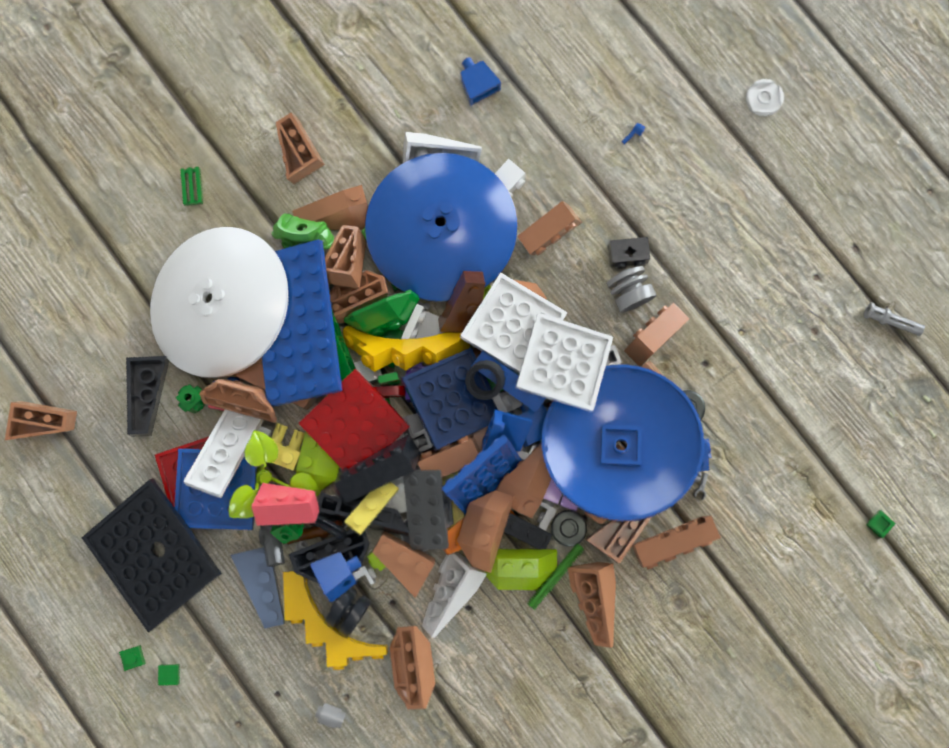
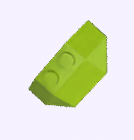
[296,431,340,492]
[484,549,557,590]

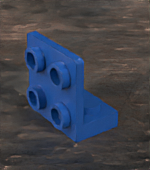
[482,410,532,452]

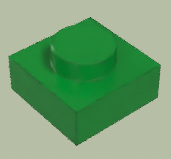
[119,645,146,671]

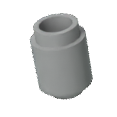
[315,703,346,729]

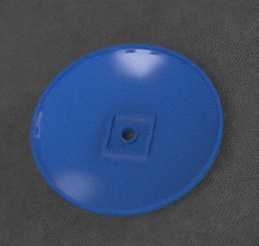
[365,153,517,302]
[542,365,704,521]

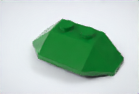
[344,290,419,337]

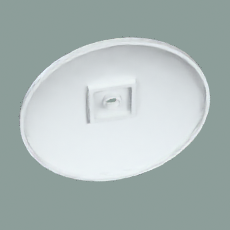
[150,227,288,378]

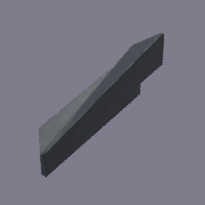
[318,492,409,536]

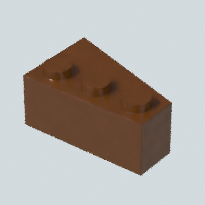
[438,271,485,333]

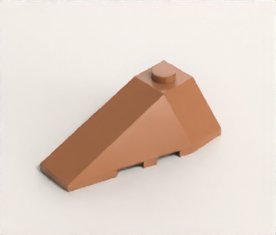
[292,185,368,231]
[496,442,551,518]
[568,562,616,648]

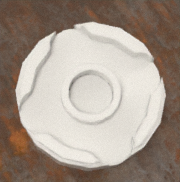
[746,79,784,116]

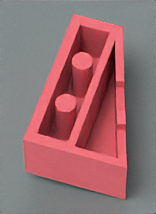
[251,483,320,526]

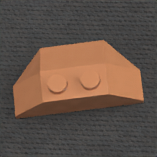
[329,270,388,323]
[200,379,277,423]
[457,490,515,573]
[390,626,435,709]

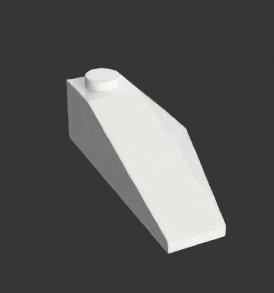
[403,132,482,163]
[422,552,486,638]

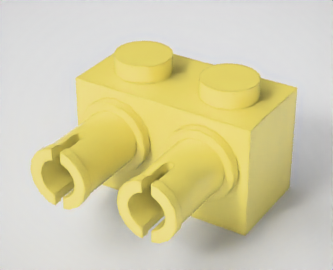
[271,423,305,471]

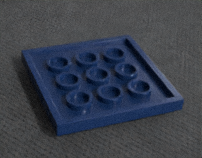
[401,348,498,451]

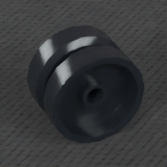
[324,587,372,638]

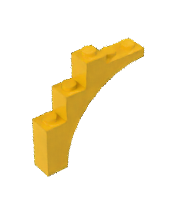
[343,326,470,372]
[283,571,388,670]

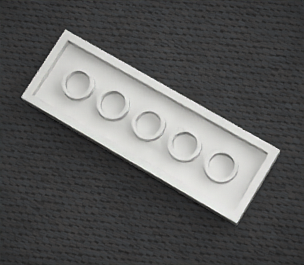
[183,393,266,498]

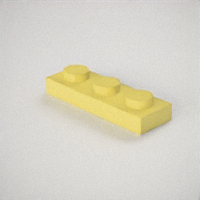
[345,482,399,535]

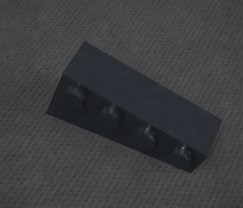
[126,356,169,437]
[334,434,421,503]

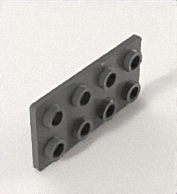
[403,470,454,549]

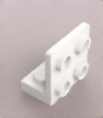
[401,304,444,339]

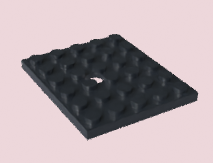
[81,478,222,633]

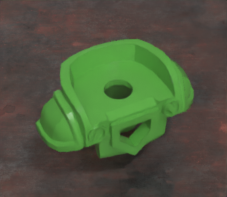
[271,213,334,250]

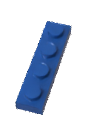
[472,351,546,412]

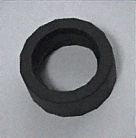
[465,360,505,400]

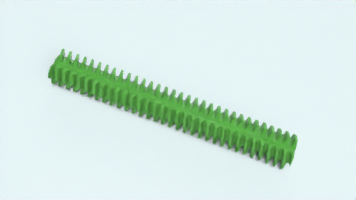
[527,544,584,610]

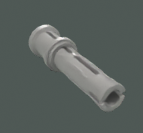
[864,302,925,336]

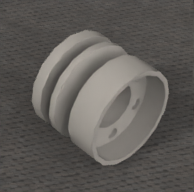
[606,266,657,313]

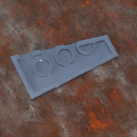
[231,547,285,628]

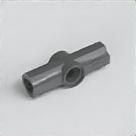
[258,525,285,567]

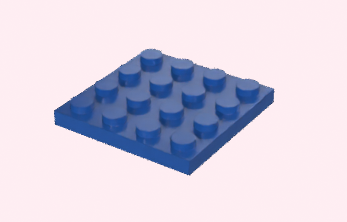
[441,435,522,515]
[175,449,257,530]

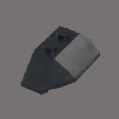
[288,529,370,584]

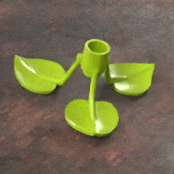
[228,430,320,518]

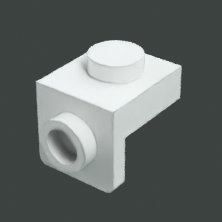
[353,565,377,585]

